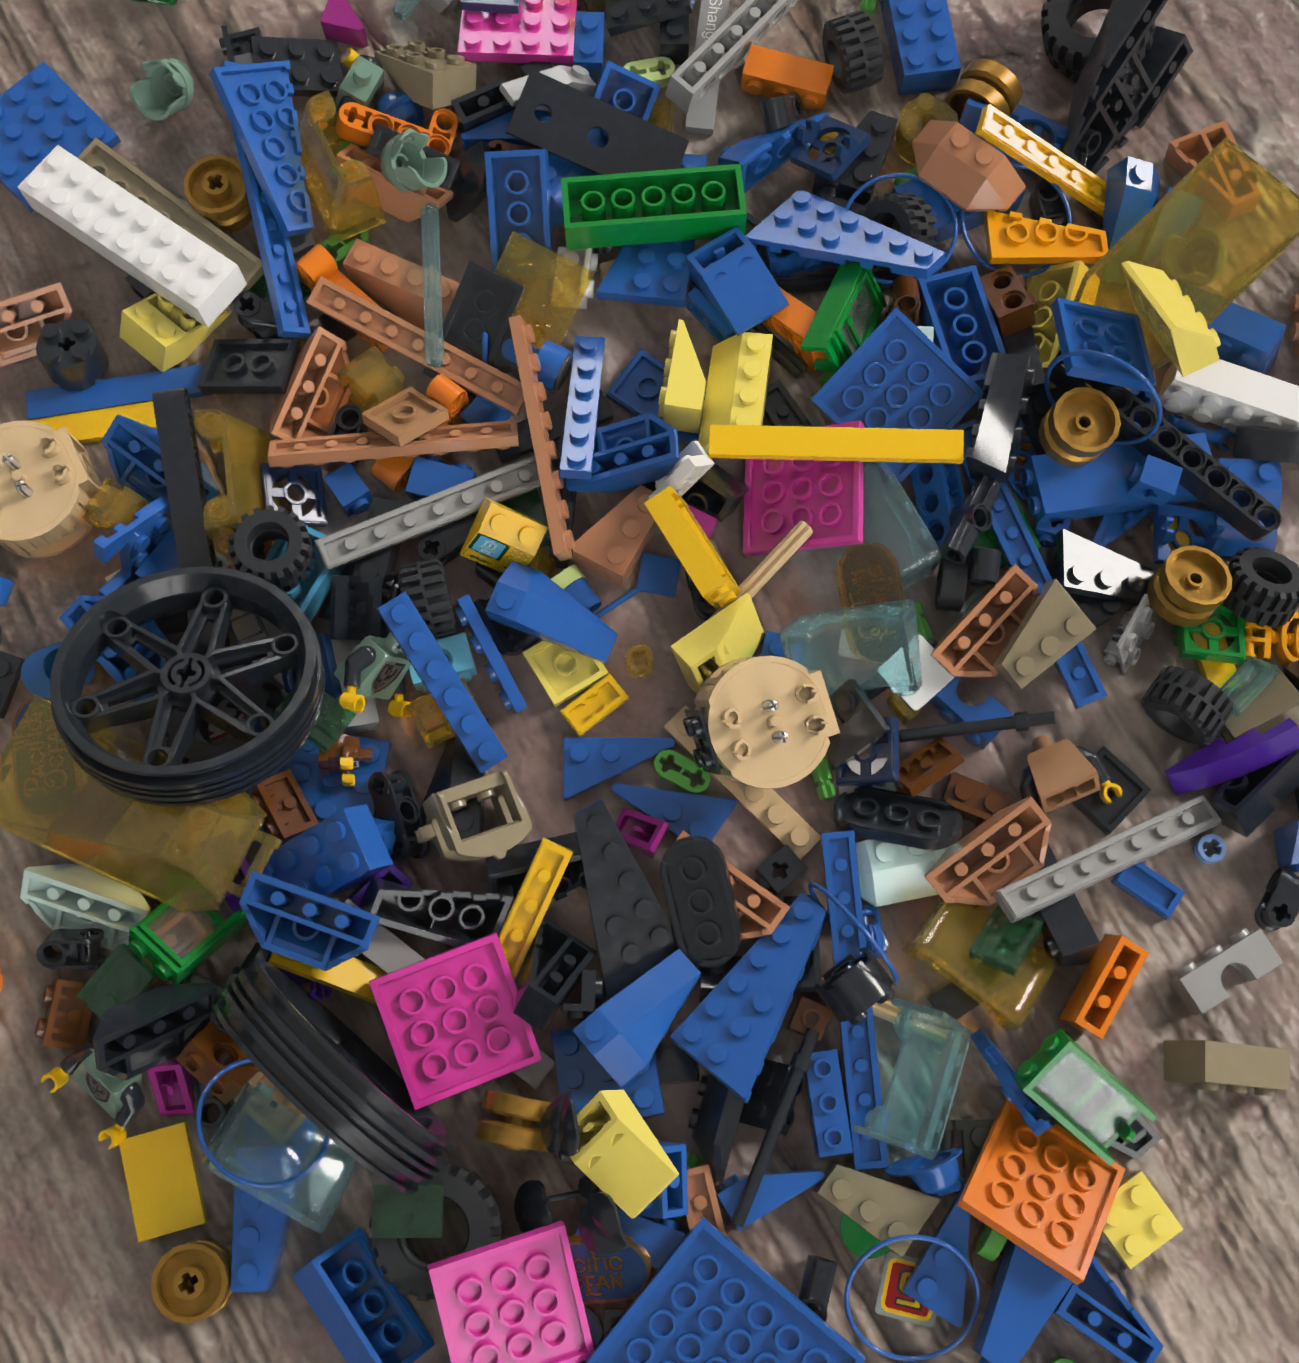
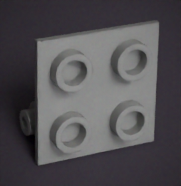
[1103,594,1155,674]

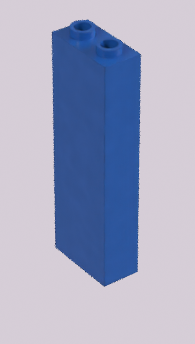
[1020,432,1215,525]

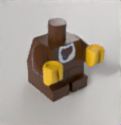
[318,732,373,787]

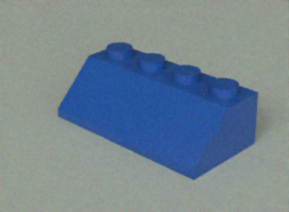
[292,1228,435,1363]

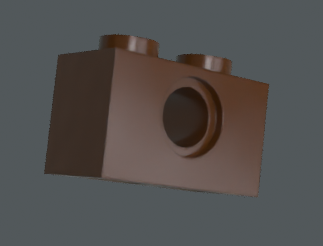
[176,1022,259,1105]

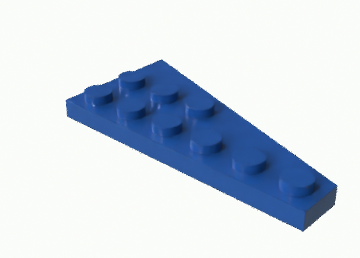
[596,154,707,308]

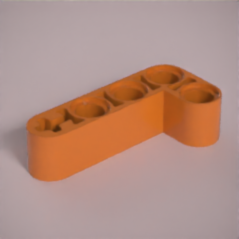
[335,102,458,155]
[295,244,389,354]
[761,287,827,372]
[371,373,469,493]

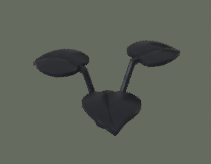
[514,1091,630,1255]

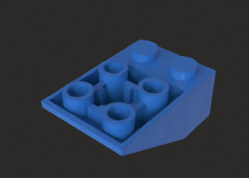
[686,226,789,336]

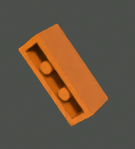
[740,44,834,111]
[1059,934,1149,1039]

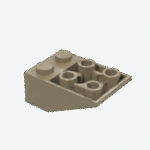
[374,41,476,109]

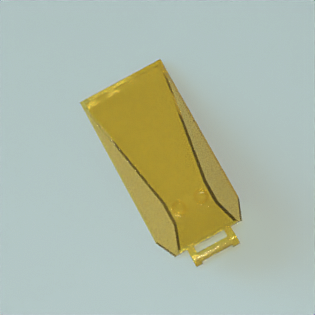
[1074,137,1299,372]
[0,695,282,913]

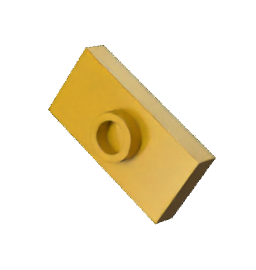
[560,673,629,737]

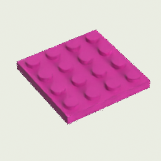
[458,0,578,65]
[743,420,864,557]
[369,932,543,1110]
[427,1221,594,1363]

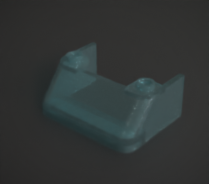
[853,997,970,1160]

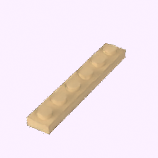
[663,705,821,860]

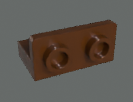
[894,738,965,797]
[249,769,319,848]
[941,771,1013,828]
[35,979,98,1050]

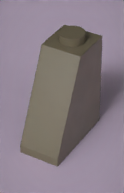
[1221,664,1299,745]

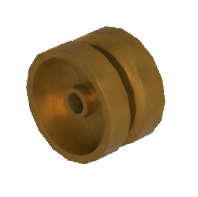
[946,59,1023,123]
[184,155,252,233]
[1039,387,1121,467]
[1147,545,1232,627]
[476,1090,552,1152]
[151,1239,235,1324]

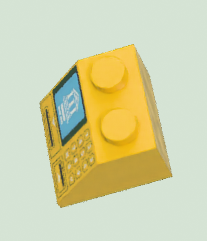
[460,497,548,573]

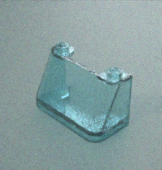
[841,462,941,605]
[780,599,922,697]
[202,1081,359,1233]

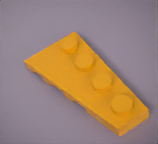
[983,210,1109,264]

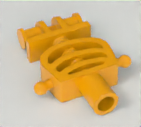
[1244,612,1299,665]

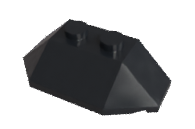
[93,983,218,1080]
[688,1072,744,1182]

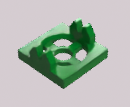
[1172,602,1246,665]

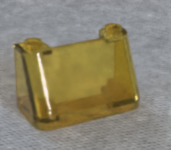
[300,90,387,241]
[194,409,280,553]
[902,897,1056,1031]

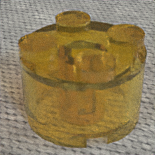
[894,93,958,166]
[337,346,405,412]
[82,478,150,537]

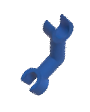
[1167,413,1236,451]

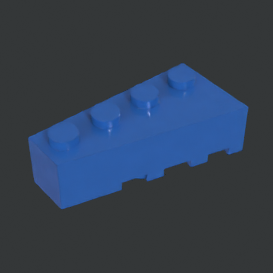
[1174,278,1286,375]
[231,1145,311,1292]

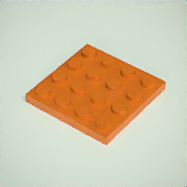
[957,1097,1125,1285]

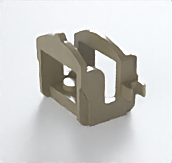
[415,769,532,862]

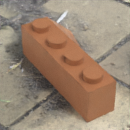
[343,238,460,337]

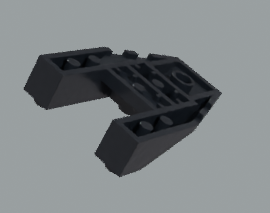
[1063,0,1193,174]

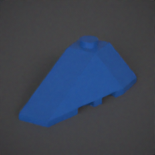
[1098,156,1160,287]
[485,561,618,664]

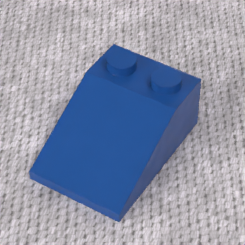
[587,60,661,149]
[1209,458,1282,558]

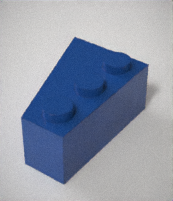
[1053,1255,1164,1363]

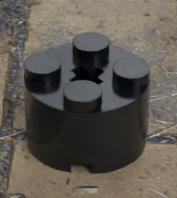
[36,319,109,391]
[814,947,895,1025]

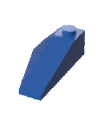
[717,112,829,193]
[572,949,701,1089]

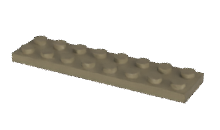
[77,138,264,312]

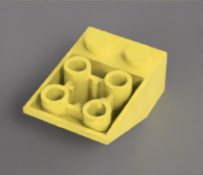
[119,293,232,373]
[658,319,706,434]
[670,593,765,694]
[570,1090,679,1219]

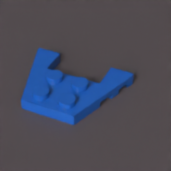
[93,496,172,596]

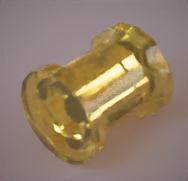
[626,644,654,679]

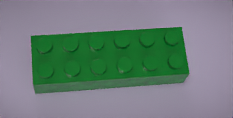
[561,164,747,250]

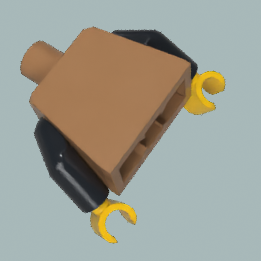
[1019,735,1122,813]

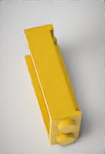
[644,485,742,609]

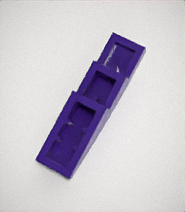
[1164,718,1299,795]

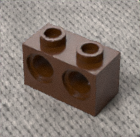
[980,265,1038,338]

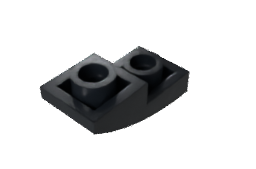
[1233,426,1299,463]
[655,1047,700,1085]

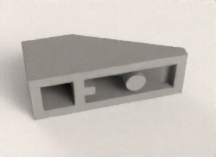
[499,65,597,111]

